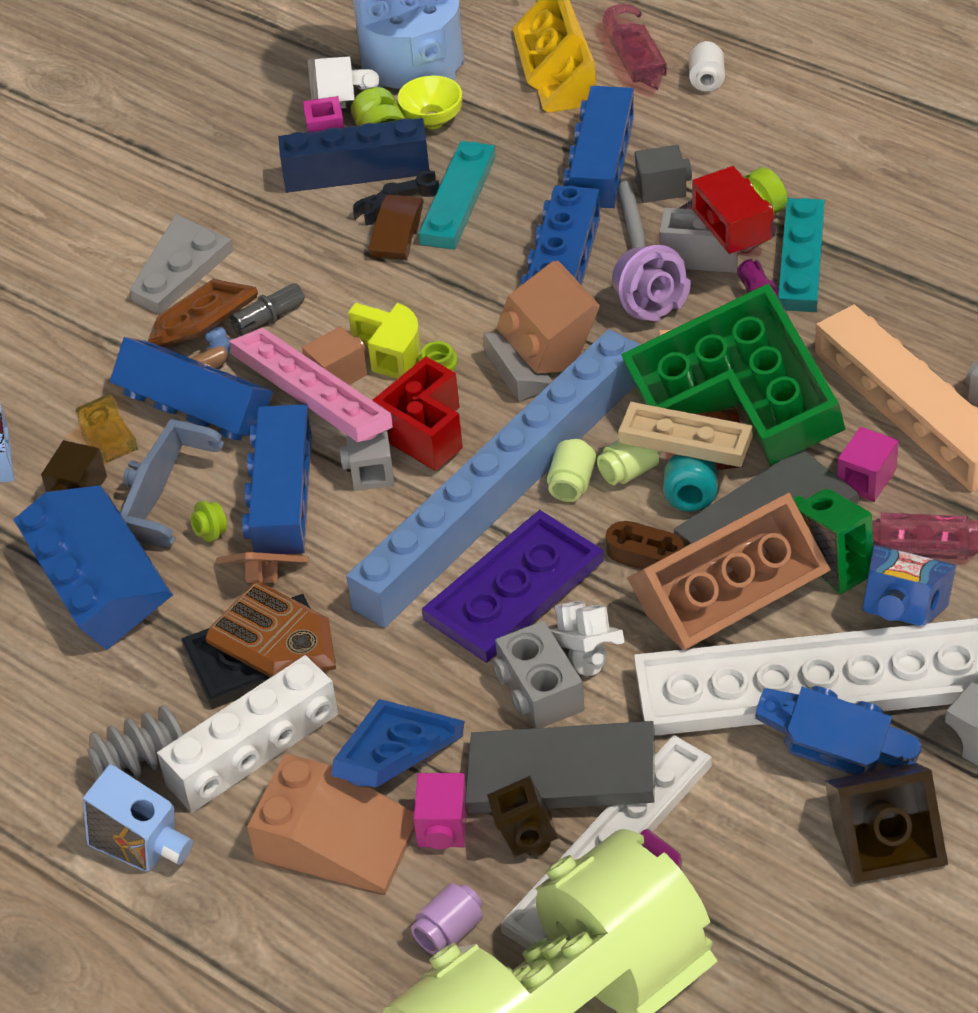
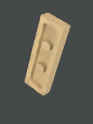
[618,402,752,467]

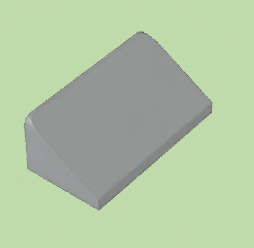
[483,333,552,401]

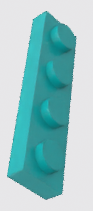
[778,198,825,312]

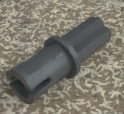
[230,283,305,336]

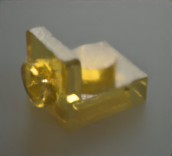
[75,394,138,464]

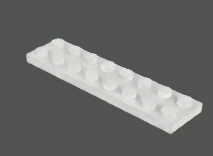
[634,618,978,736]

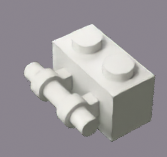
[308,56,379,108]

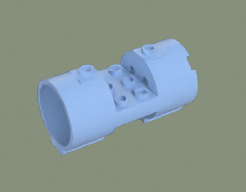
[353,0,464,89]

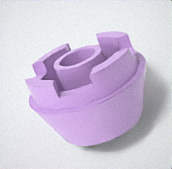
[612,245,691,321]

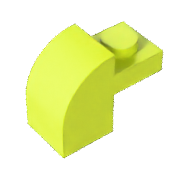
[348,303,421,379]

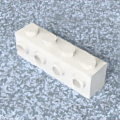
[157,655,339,813]

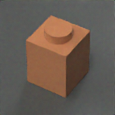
[302,326,367,385]

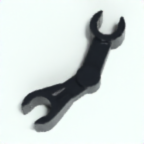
[353,170,439,226]

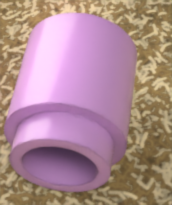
[411,883,483,955]

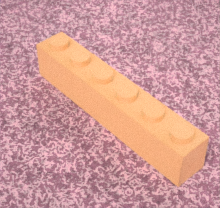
[815,304,978,493]

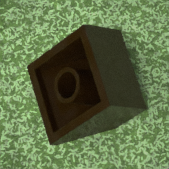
[825,763,948,883]

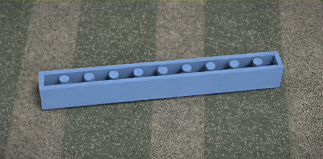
[346,329,641,629]

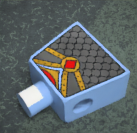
[83,764,193,871]

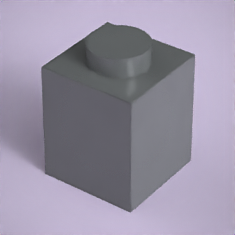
[635,145,692,203]

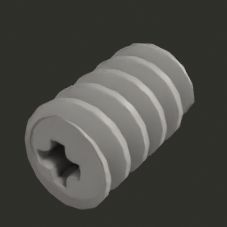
[87,705,183,779]

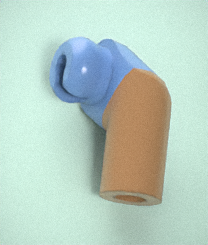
[191,327,231,368]

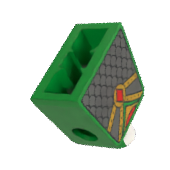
[793,489,873,595]

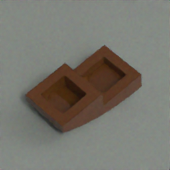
[369,194,424,260]

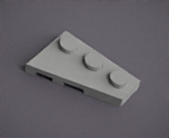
[130,214,234,315]

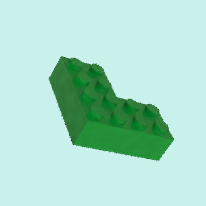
[621,283,846,466]

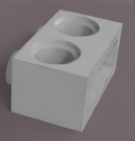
[492,620,585,728]

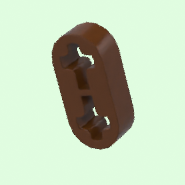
[605,521,684,569]

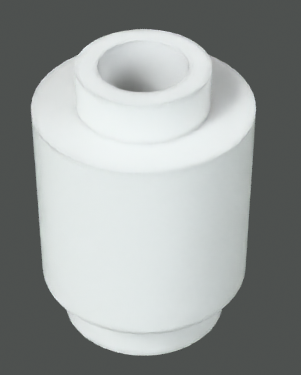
[689,41,725,91]

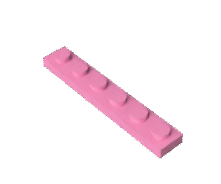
[229,327,393,442]

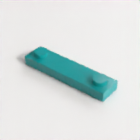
[418,141,496,250]

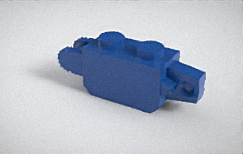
[754,686,922,775]

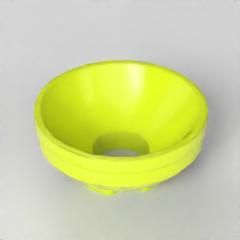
[398,75,462,129]

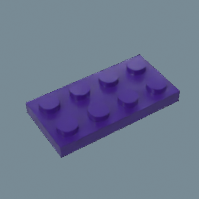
[422,509,604,663]

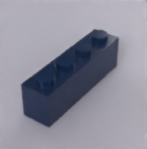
[278,118,429,193]

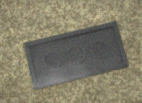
[674,450,859,547]
[465,721,655,814]

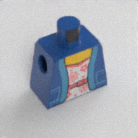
[862,545,957,626]

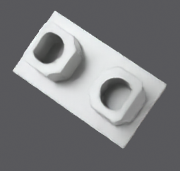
[550,601,624,676]

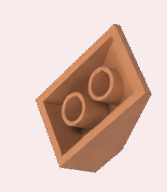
[247,753,415,895]

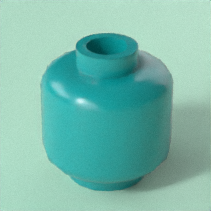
[663,454,718,513]

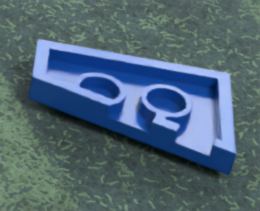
[331,699,465,788]

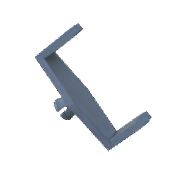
[120,419,224,548]

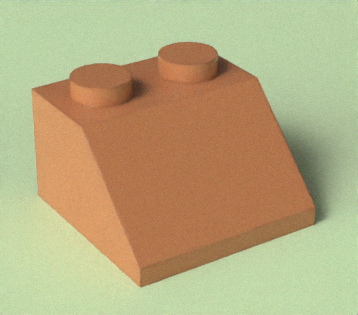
[496,261,600,373]

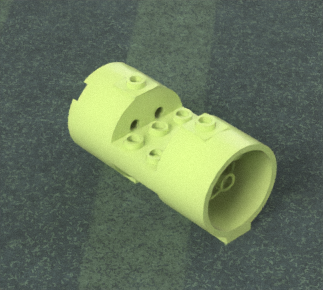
[381,829,718,1013]

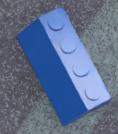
[13,485,173,650]

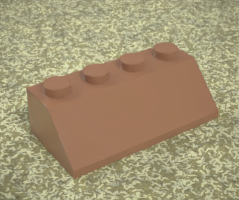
[627,492,831,650]

